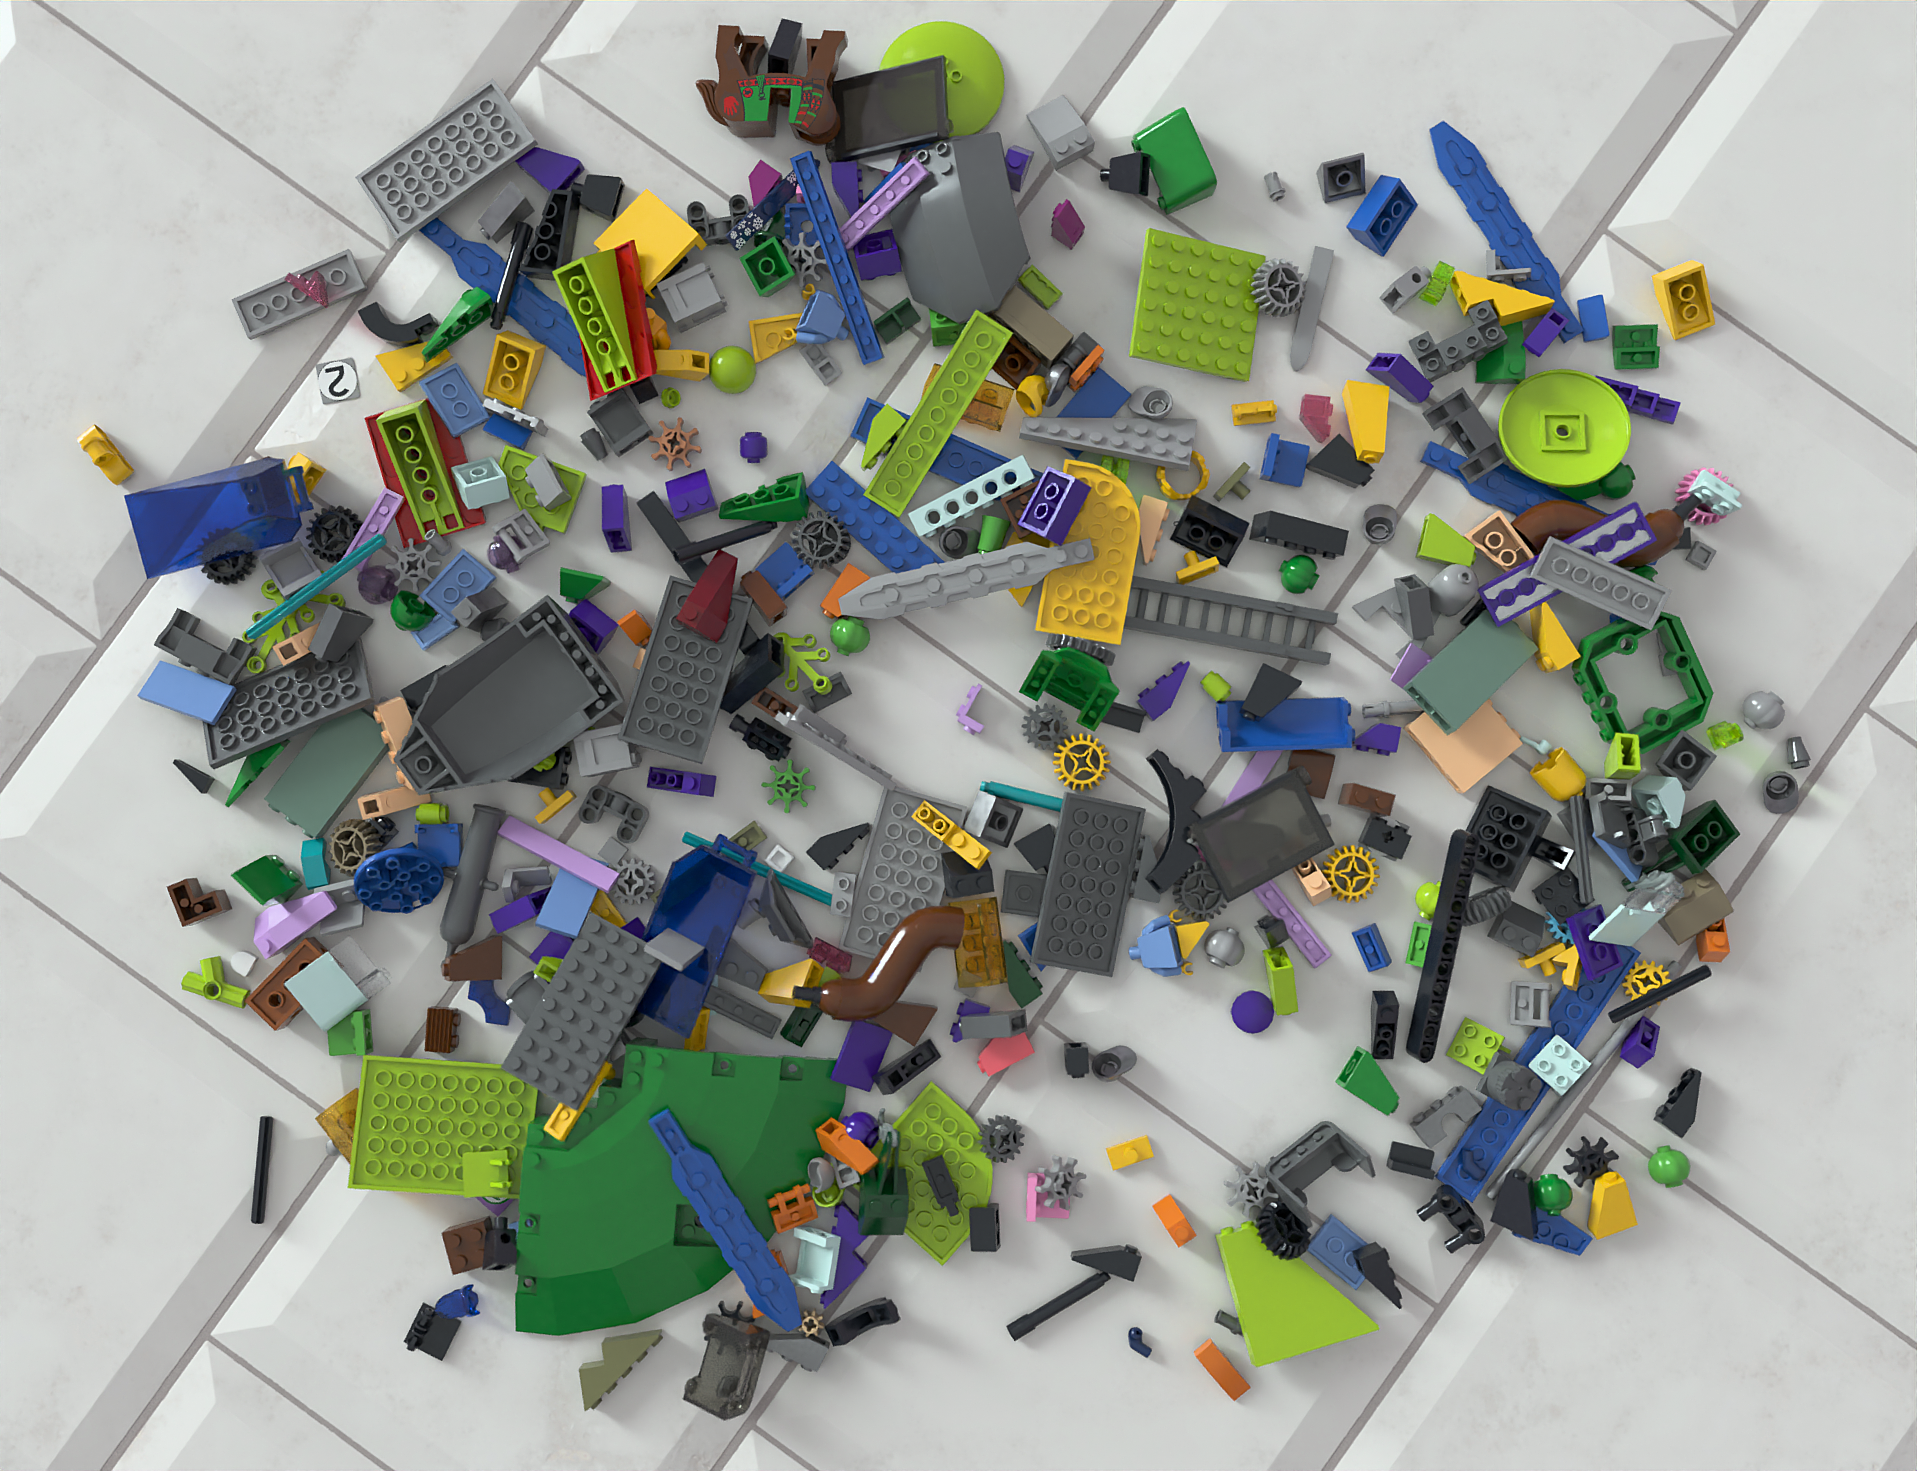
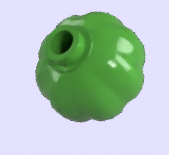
[830,616,870,656]
[1648,1145,1691,1188]

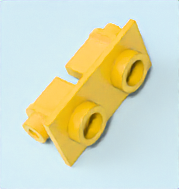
[1231,400,1277,426]

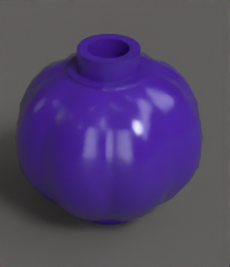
[840,1111,879,1149]

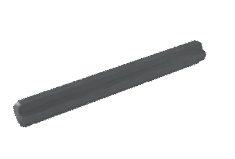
[1570,796,1594,904]

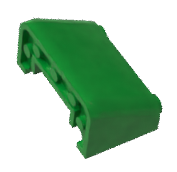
[1131,107,1217,215]

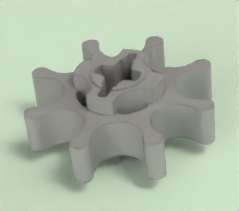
[782,232,827,288]
[385,538,442,592]
[1035,1155,1086,1210]
[1224,1162,1279,1217]

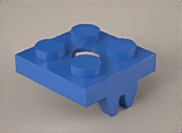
[784,203,821,248]

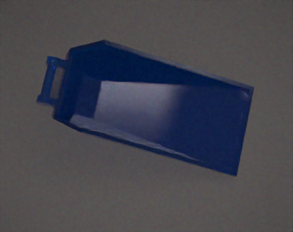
[124,457,314,579]
[636,834,758,1038]

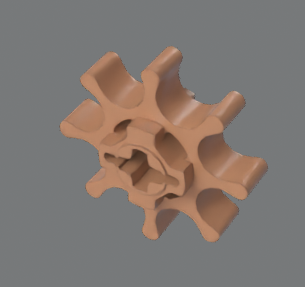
[648,417,702,471]

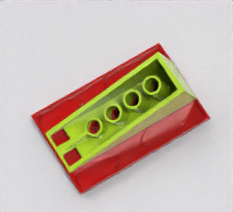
[552,239,657,401]
[365,398,486,548]

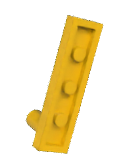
[543,1061,616,1141]

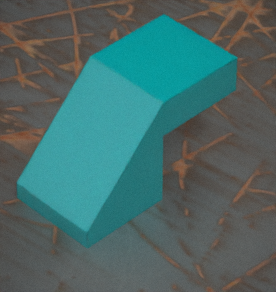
[301,838,331,890]

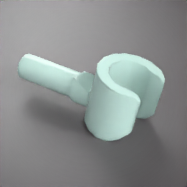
[1520,736,1552,755]

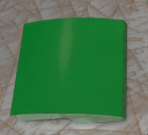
[1612,324,1660,370]

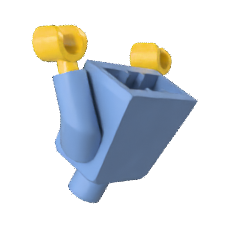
[783,283,849,344]
[1129,910,1193,977]

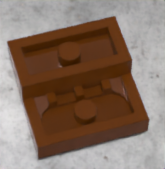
[1282,749,1336,799]

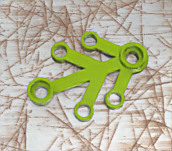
[261,570,346,623]
[242,599,300,674]
[773,632,832,695]

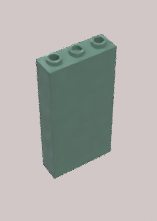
[1403,608,1539,735]
[264,707,390,839]

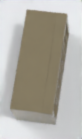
[986,285,1074,370]

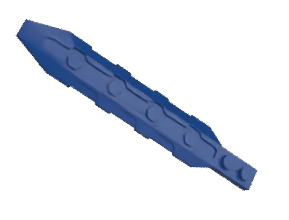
[1429,121,1584,343]
[419,217,586,377]
[1420,441,1657,565]
[648,1108,802,1332]

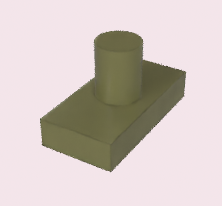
[1213,462,1251,502]

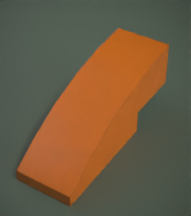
[1194,1338,1251,1401]

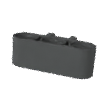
[1045,332,1100,386]
[1626,807,1669,867]

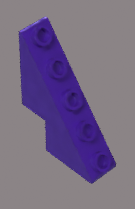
[820,1201,869,1309]

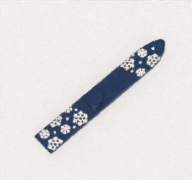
[725,159,820,251]

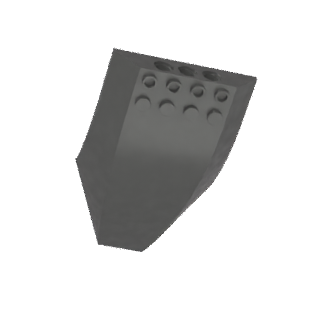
[394,595,625,795]

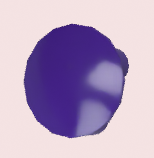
[1230,990,1274,1034]

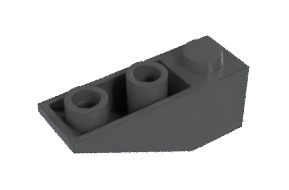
[1129,835,1161,903]

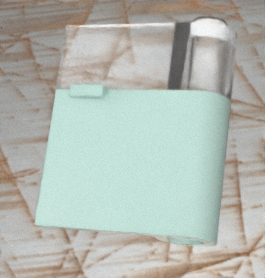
[1589,881,1685,946]
[284,935,392,1032]

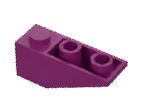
[1051,199,1085,250]

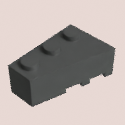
[698,926,768,992]

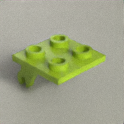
[1446,1017,1511,1074]
[462,1150,513,1198]

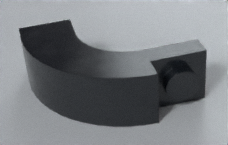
[358,301,439,347]
[824,1297,901,1346]

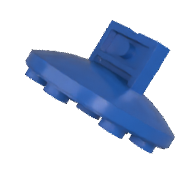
[354,842,444,914]

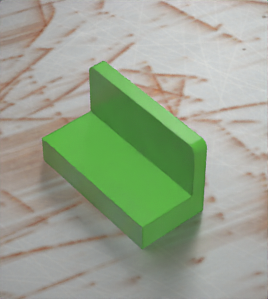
[1405,921,1432,967]

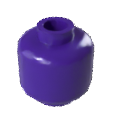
[740,432,767,463]

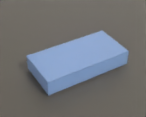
[411,614,460,651]

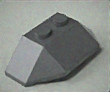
[758,868,814,949]

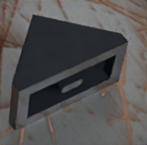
[1532,837,1575,871]

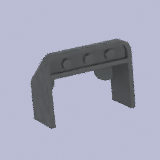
[1265,1121,1376,1228]

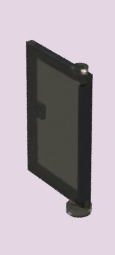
[825,55,954,164]
[1187,765,1335,903]

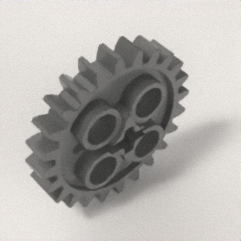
[1046,633,1116,666]

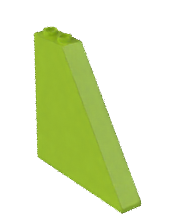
[1215,1221,1380,1367]

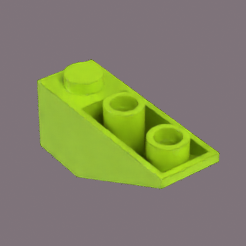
[861,404,907,472]

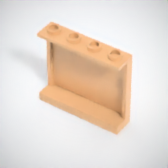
[1404,699,1523,793]

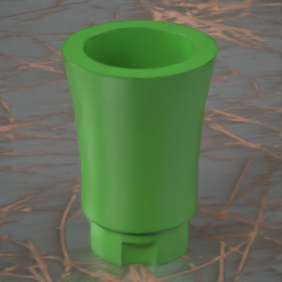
[977,515,1011,554]

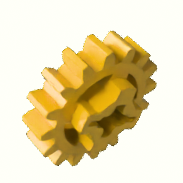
[1622,960,1672,1008]

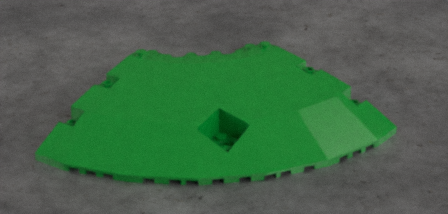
[515,1037,847,1336]

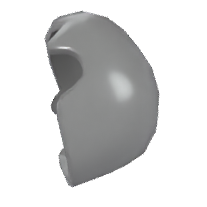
[807,1157,835,1193]

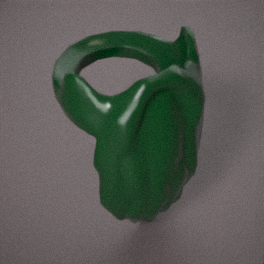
[754,210,785,248]

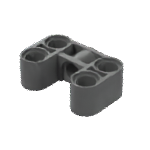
[687,194,750,246]
[578,785,649,843]

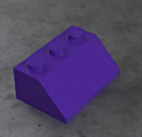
[1018,466,1091,546]

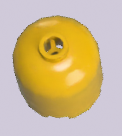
[1530,747,1587,802]

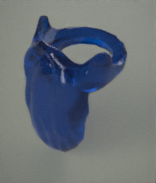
[434,1284,480,1319]

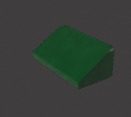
[780,1003,823,1048]

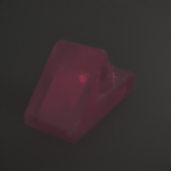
[284,271,329,309]

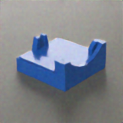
[415,823,463,867]

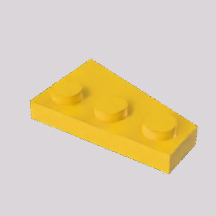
[748,313,803,364]
[375,341,453,392]

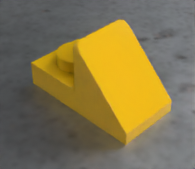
[1551,945,1582,991]

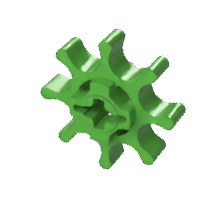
[761,759,816,813]

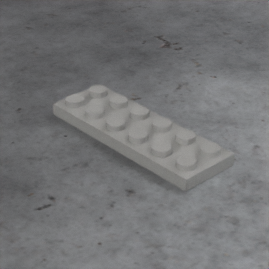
[231,249,368,340]
[1530,536,1672,630]
[775,712,896,791]

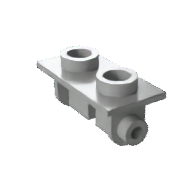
[830,872,856,917]

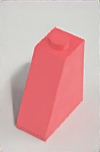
[977,1032,1035,1076]

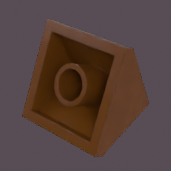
[992,336,1041,390]

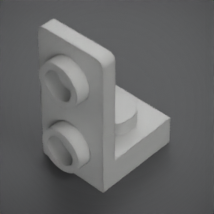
[1486,250,1531,283]
[502,866,552,903]

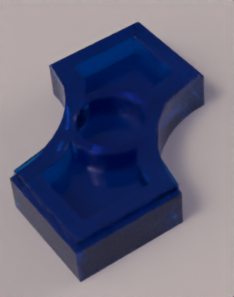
[468,980,511,1026]

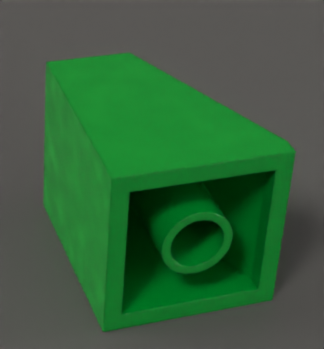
[1335,1046,1399,1116]

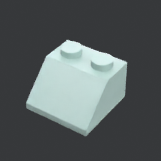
[451,456,510,509]
[1631,775,1686,828]

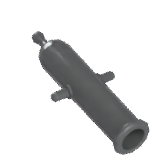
[440,804,506,969]

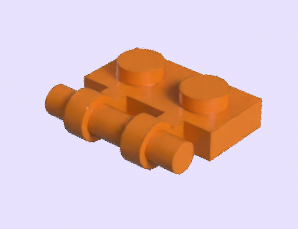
[1068,345,1104,392]
[767,1183,818,1234]

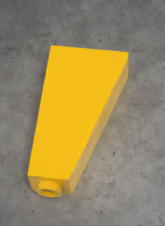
[1342,380,1389,464]

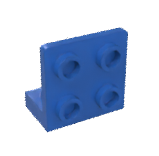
[1259,433,1310,487]
[755,542,815,601]

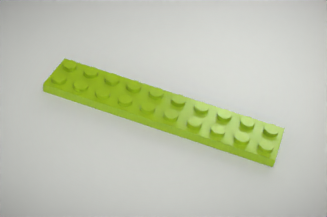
[863,309,1013,518]

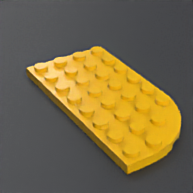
[1035,459,1140,645]

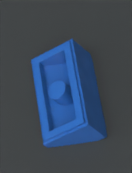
[1577,294,1609,342]
[483,413,533,450]
[1352,923,1392,972]

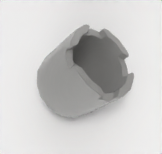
[1428,564,1479,616]

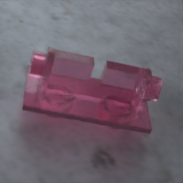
[807,937,852,974]

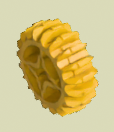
[1053,733,1111,791]
[1321,845,1380,903]

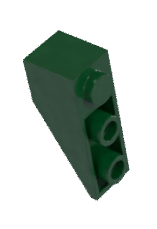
[1003,940,1043,1009]

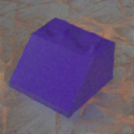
[853,229,902,280]
[665,469,719,523]
[569,599,619,655]

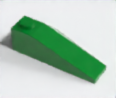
[421,287,494,363]
[1476,321,1526,384]
[718,472,809,522]
[225,739,290,808]

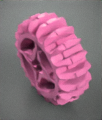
[1674,468,1734,526]

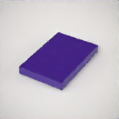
[1566,904,1623,980]
[830,1021,893,1092]

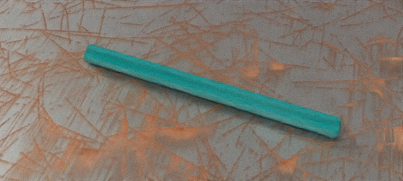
[246,533,387,639]
[682,832,832,906]

